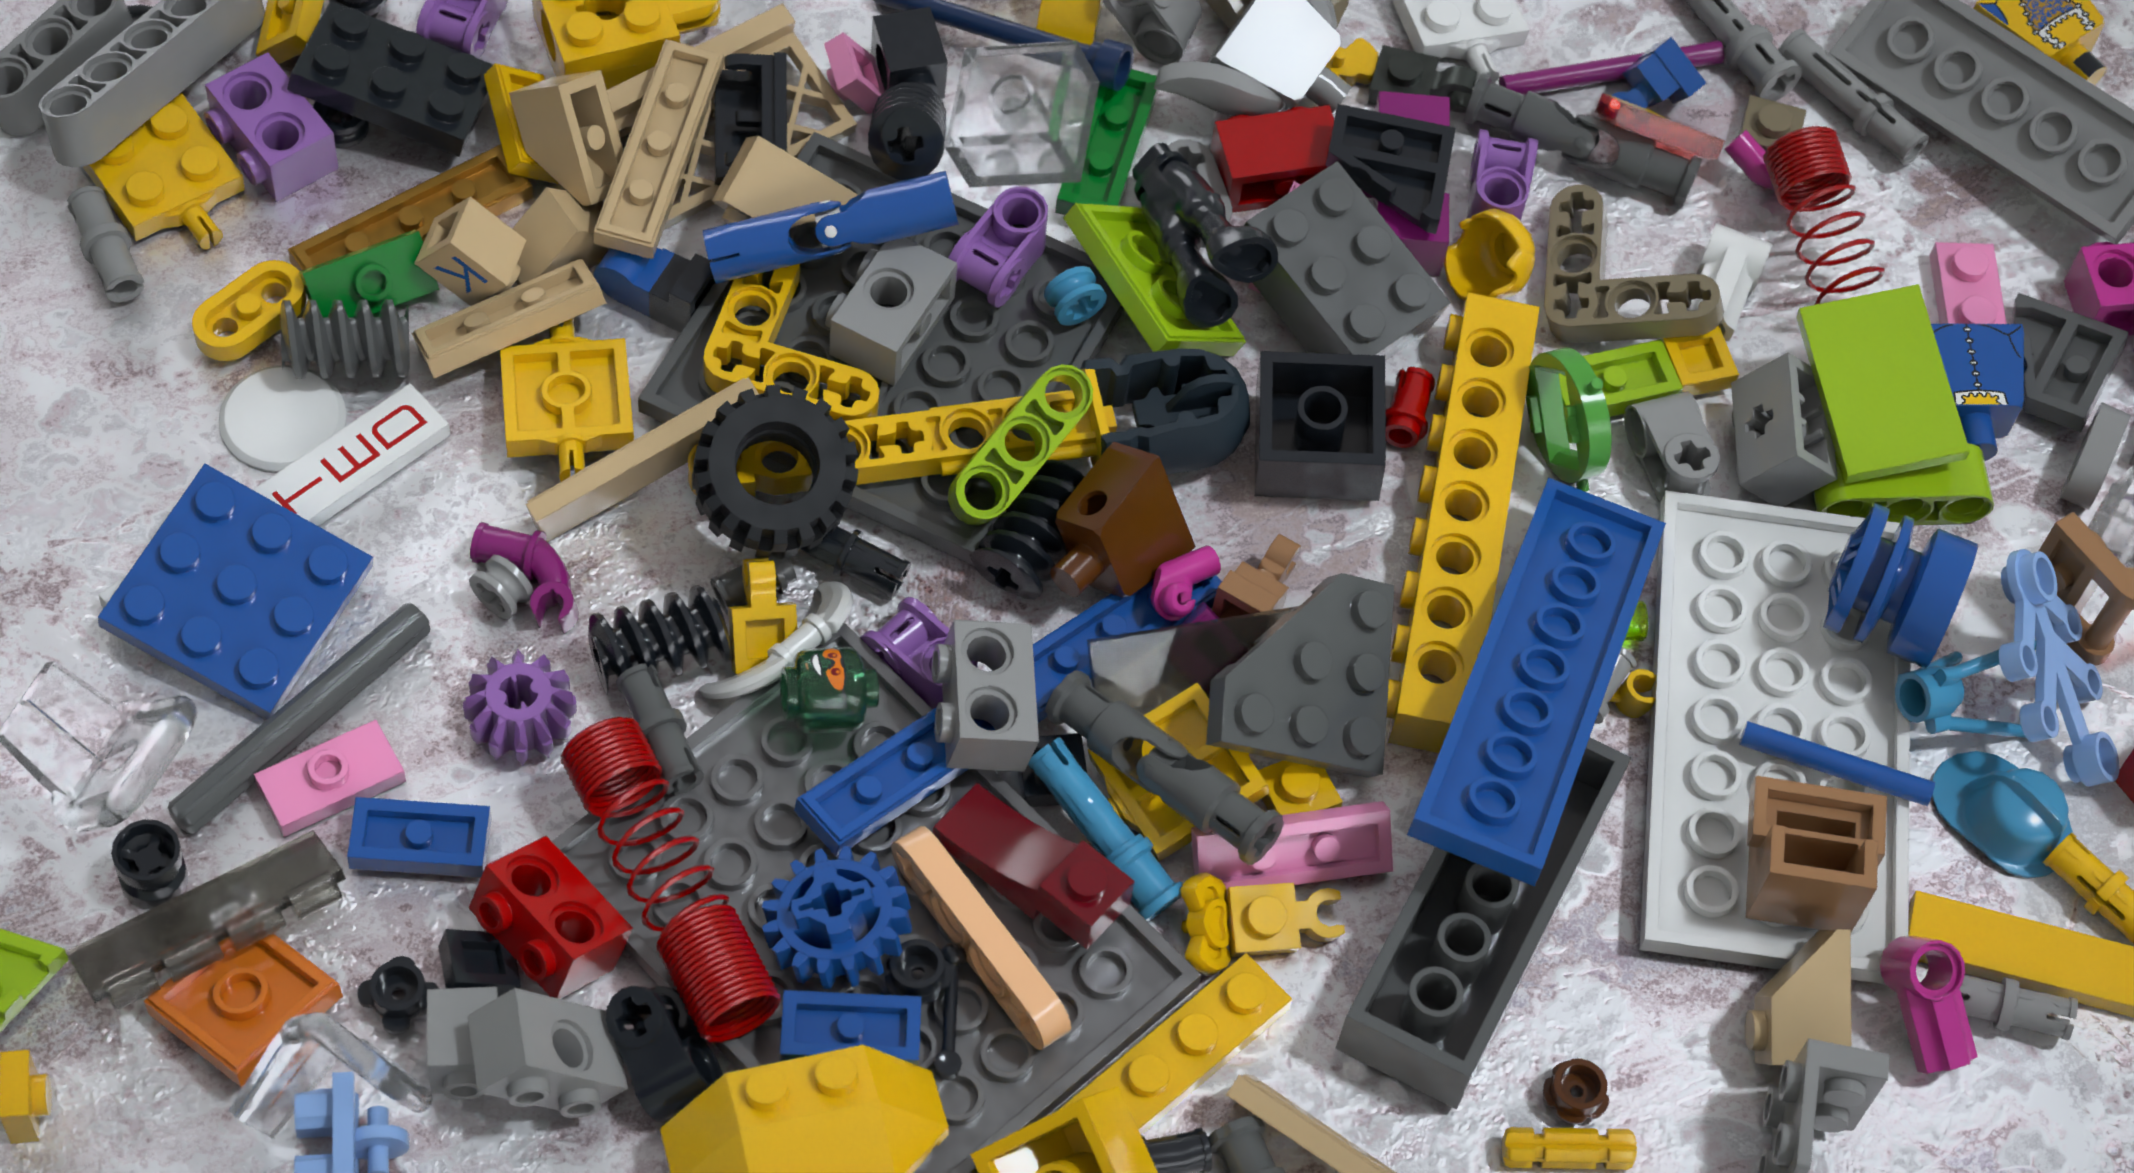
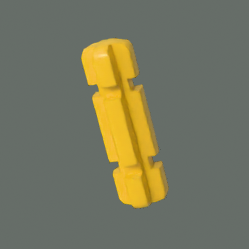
[1501,1127,1637,1170]

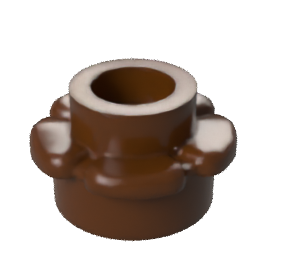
[1543,1059,1609,1124]

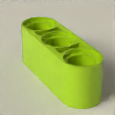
[948,364,1093,525]
[1813,443,1994,525]

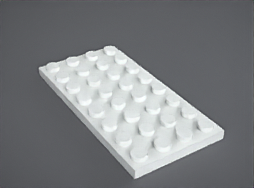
[1640,490,1912,984]

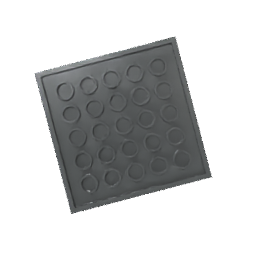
[638,132,1124,566]

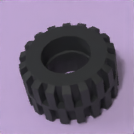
[692,385,858,558]

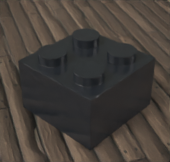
[1255,351,1386,501]

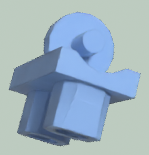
[294,1071,409,1173]

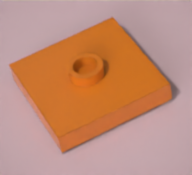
[144,913,343,1087]

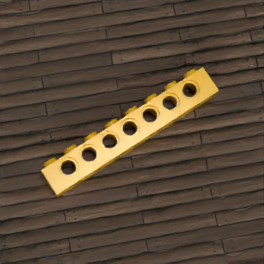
[1387,292,1540,753]

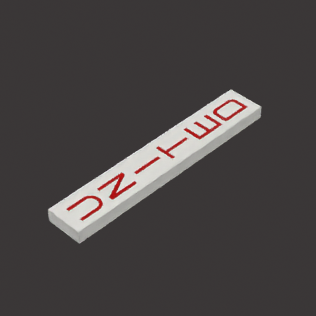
[98,383,450,608]

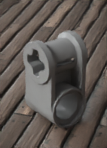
[1102,0,1202,65]
[1624,392,1720,503]

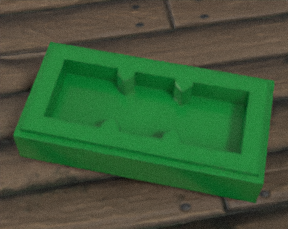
[299,230,440,318]

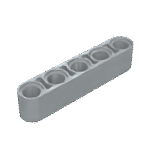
[39,0,265,167]

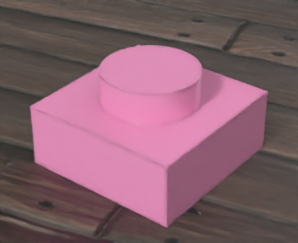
[824,32,885,114]

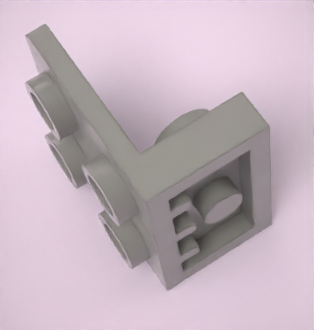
[1758,1038,1890,1173]

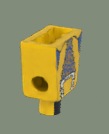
[1973,0,2107,85]

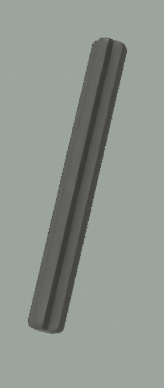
[167,603,430,834]

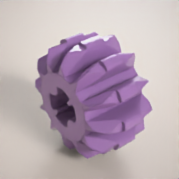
[463,649,577,766]

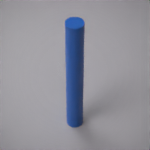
[1739,721,1935,806]

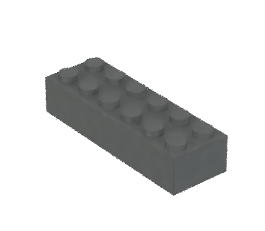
[1335,738,1632,1109]

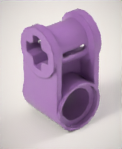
[416,0,508,59]
[1467,129,1538,221]
[948,187,1048,308]
[860,597,978,709]

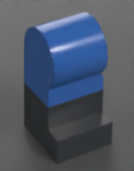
[593,247,715,333]

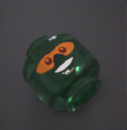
[780,647,879,735]

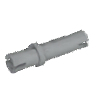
[1778,28,1929,166]

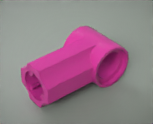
[1880,936,1978,1074]

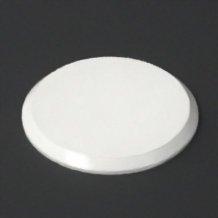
[219,365,347,473]

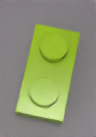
[1559,339,1683,417]

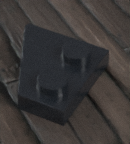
[1325,104,1456,234]

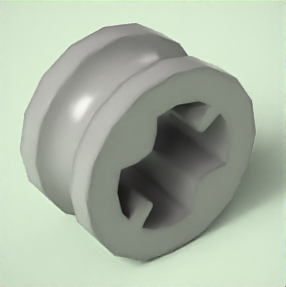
[469,555,534,619]

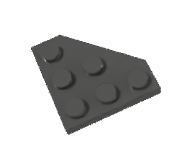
[1206,573,1394,778]

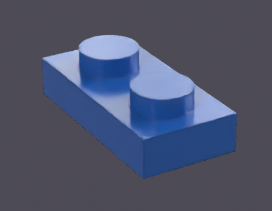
[347,797,492,878]
[780,990,922,1066]

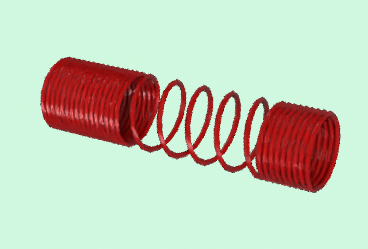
[1763,126,1885,305]
[561,717,781,1042]

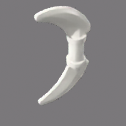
[699,581,853,699]

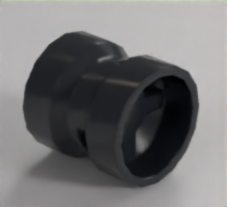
[111,819,189,910]

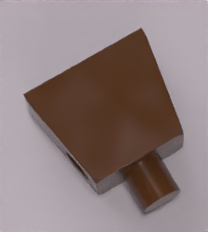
[1050,442,1196,597]

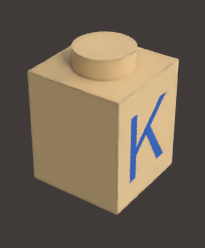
[414,197,527,306]

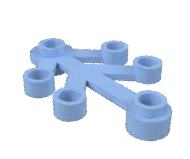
[1999,549,2119,787]

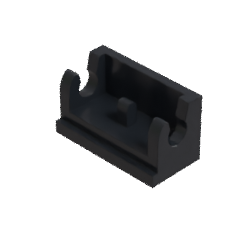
[715,52,787,185]

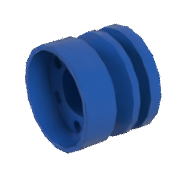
[1823,503,1978,668]

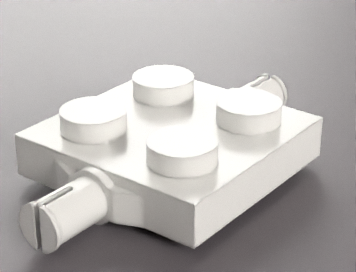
[1392,0,1530,84]

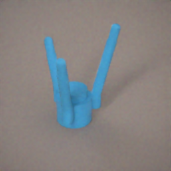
[1895,640,2036,738]

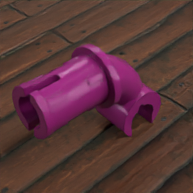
[470,522,579,634]

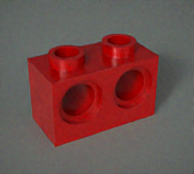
[468,836,633,999]

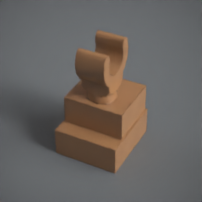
[1212,533,1301,647]

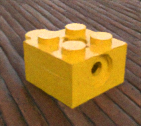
[532,0,721,90]

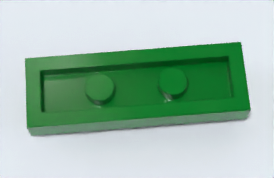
[1055,69,1159,215]

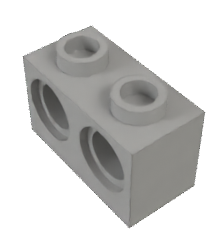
[932,619,1039,772]

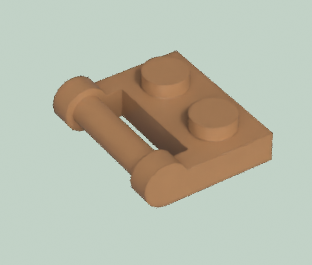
[2039,512,2134,665]

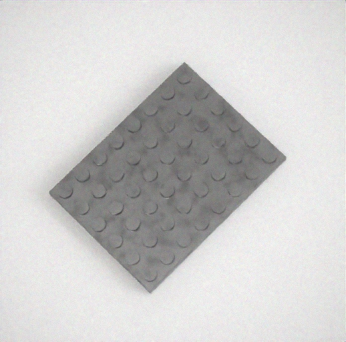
[552,622,1201,1173]

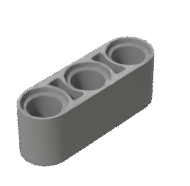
[0,0,134,136]

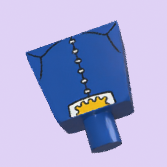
[1931,324,2024,461]

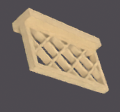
[607,3,857,231]

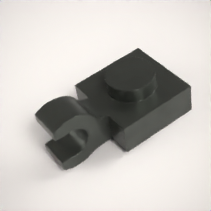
[1368,45,1477,113]

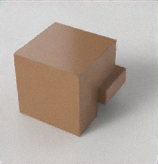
[1745,776,1887,932]

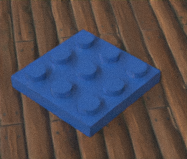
[98,463,373,720]

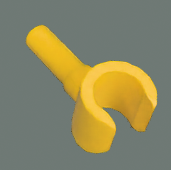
[1609,669,1656,718]

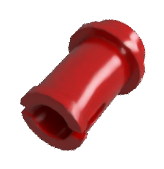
[1385,367,1435,448]

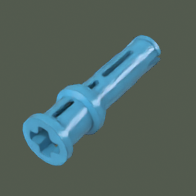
[1028,737,1183,922]

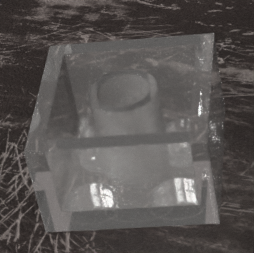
[944,41,1099,188]

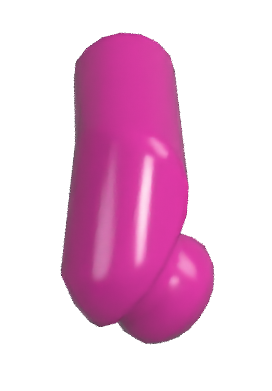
[1724,130,1774,190]
[1151,545,1221,621]

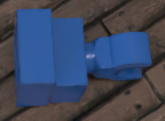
[1598,37,1706,130]

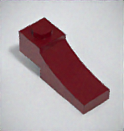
[933,783,1135,950]

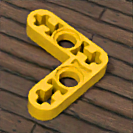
[703,264,880,421]

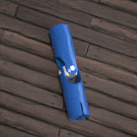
[703,171,959,284]

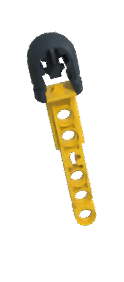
[688,349,1250,498]

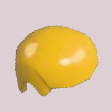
[1444,208,1535,301]

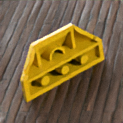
[660,1045,949,1173]

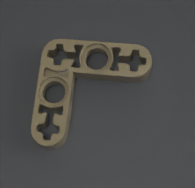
[1544,184,1724,343]

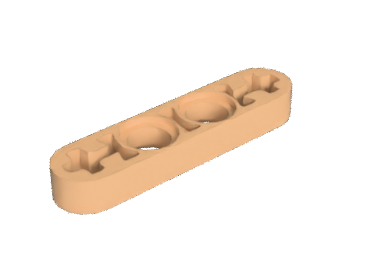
[891,826,1071,1050]

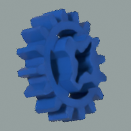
[762,846,912,990]

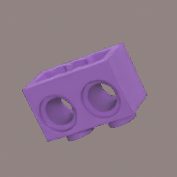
[204,52,339,202]

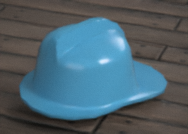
[1932,751,2073,878]

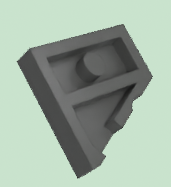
[2012,293,2129,433]

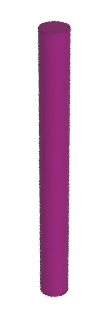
[1499,41,1725,95]

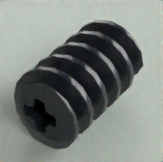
[868,82,947,180]
[970,459,1084,600]
[588,585,733,695]

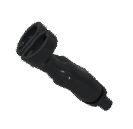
[1132,143,1279,328]

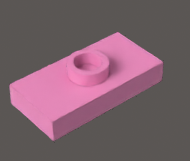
[254,720,406,837]

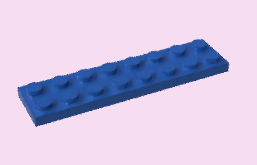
[1407,477,1666,887]

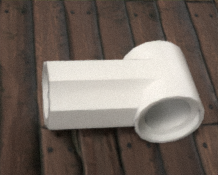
[1687,223,1773,341]

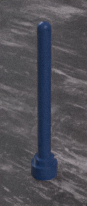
[874,0,1134,91]

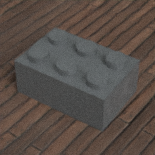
[1244,161,1451,361]

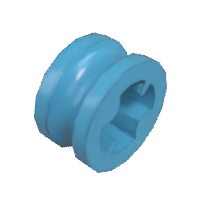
[1044,266,1107,326]

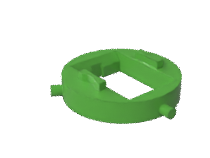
[1526,347,1612,492]

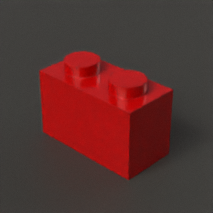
[1210,105,1334,213]

